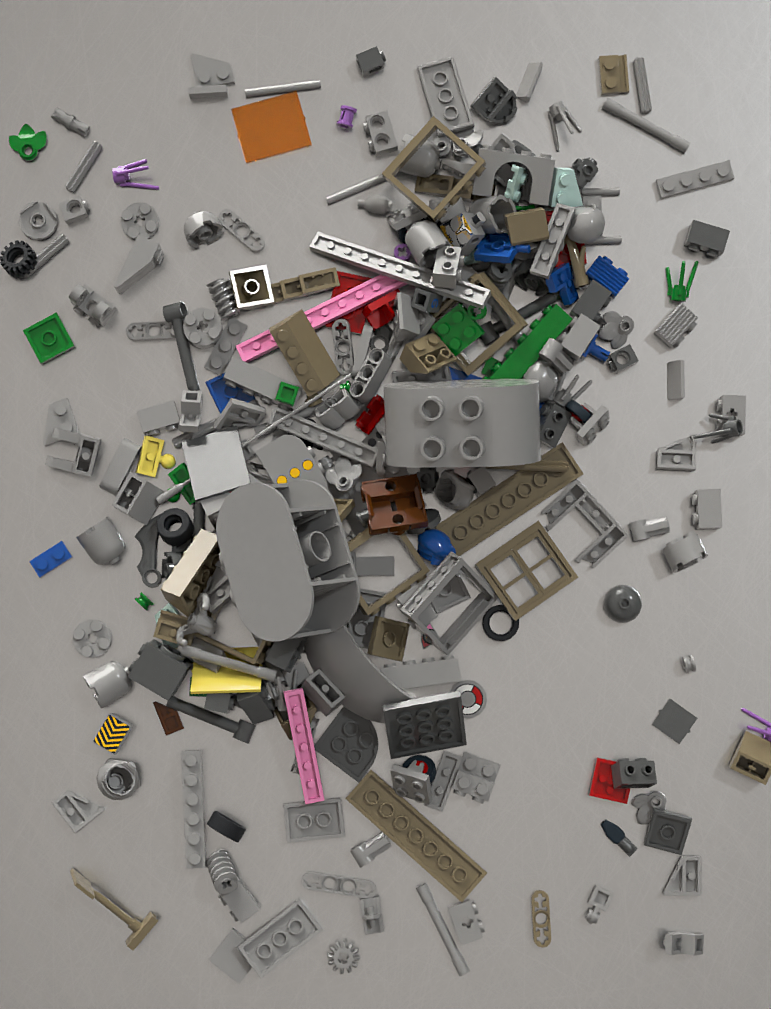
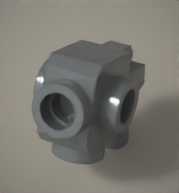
[572,157,598,189]
[417,467,439,493]

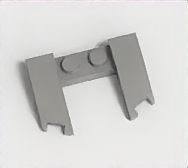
[542,479,629,568]

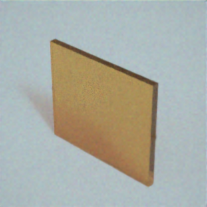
[231,91,312,163]

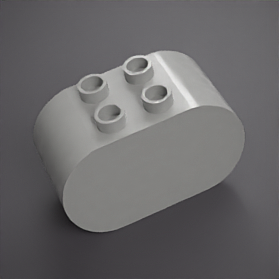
[384,379,542,468]
[216,480,360,642]

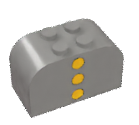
[255,435,328,490]

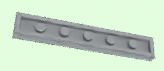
[267,406,377,468]

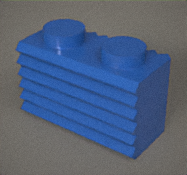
[586,255,629,299]

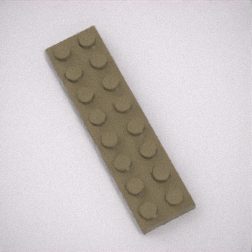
[435,442,584,556]
[345,770,487,902]

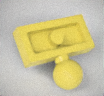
[135,436,176,477]

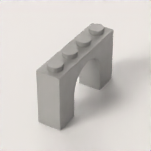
[472,145,555,206]

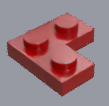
[589,758,630,804]

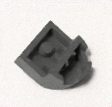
[470,77,517,123]

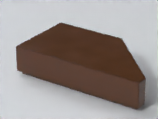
[153,701,184,736]

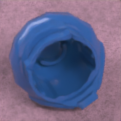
[417,529,456,565]

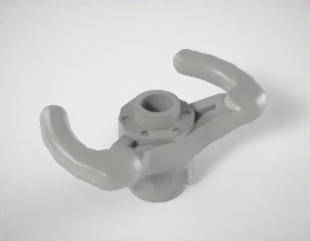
[176,592,217,646]

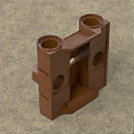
[360,474,428,536]

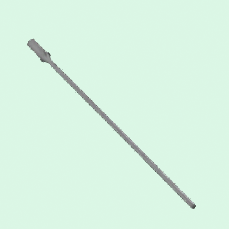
[156,374,352,504]

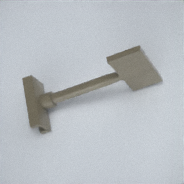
[70,868,158,951]

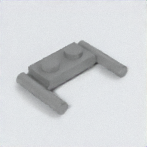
[581,187,622,245]

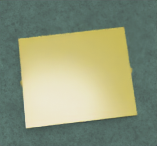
[190,647,263,694]

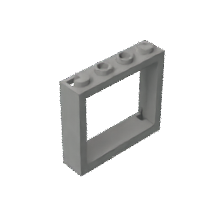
[400,552,498,655]

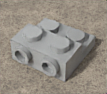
[452,751,501,804]

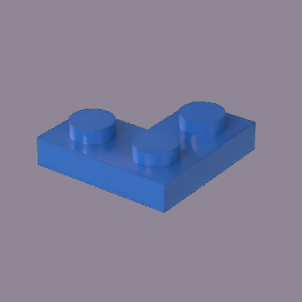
[545,263,579,305]

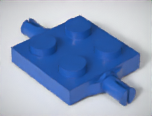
[474,233,531,264]

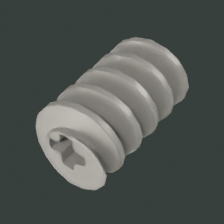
[206,278,241,321]
[206,851,237,894]

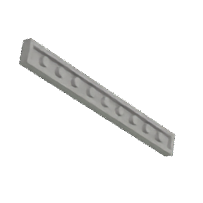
[309,232,491,309]

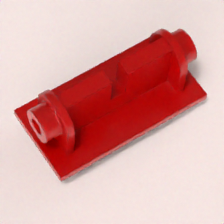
[355,394,385,435]

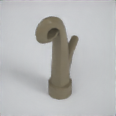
[564,234,590,288]

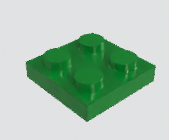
[431,302,485,357]
[23,312,75,365]

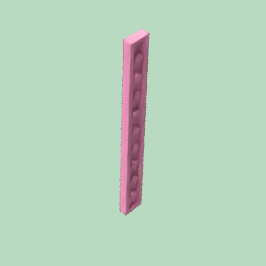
[236,274,407,363]

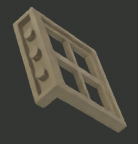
[475,520,578,621]

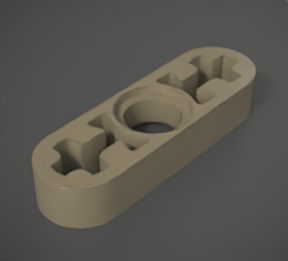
[531,890,551,948]

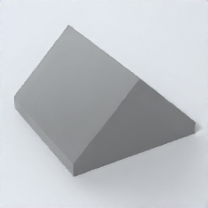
[393,292,420,342]

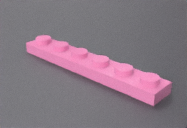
[283,688,324,804]

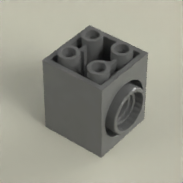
[128,639,193,701]

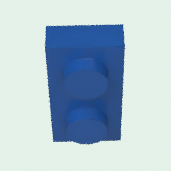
[29,541,73,578]

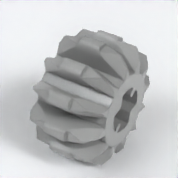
[327,940,360,974]

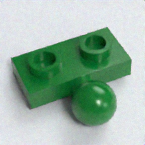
[167,463,196,505]

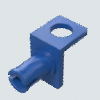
[580,334,610,363]

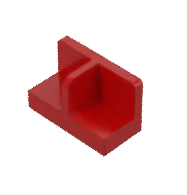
[362,289,400,330]

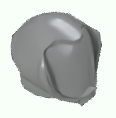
[567,203,605,244]
[523,361,562,403]
[435,469,475,510]
[96,758,140,800]

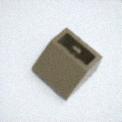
[399,332,457,374]
[729,730,771,785]

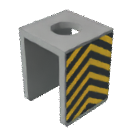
[93,713,133,755]

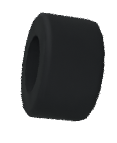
[157,508,194,546]

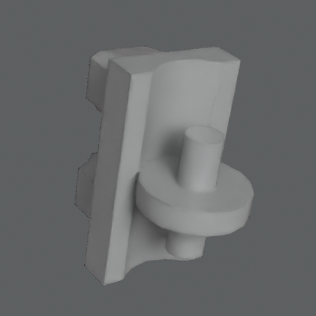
[360,896,384,935]

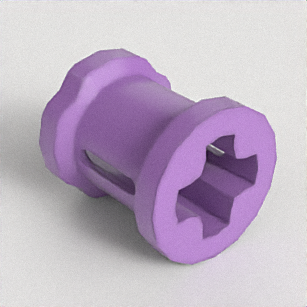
[336,105,357,129]
[394,244,411,262]

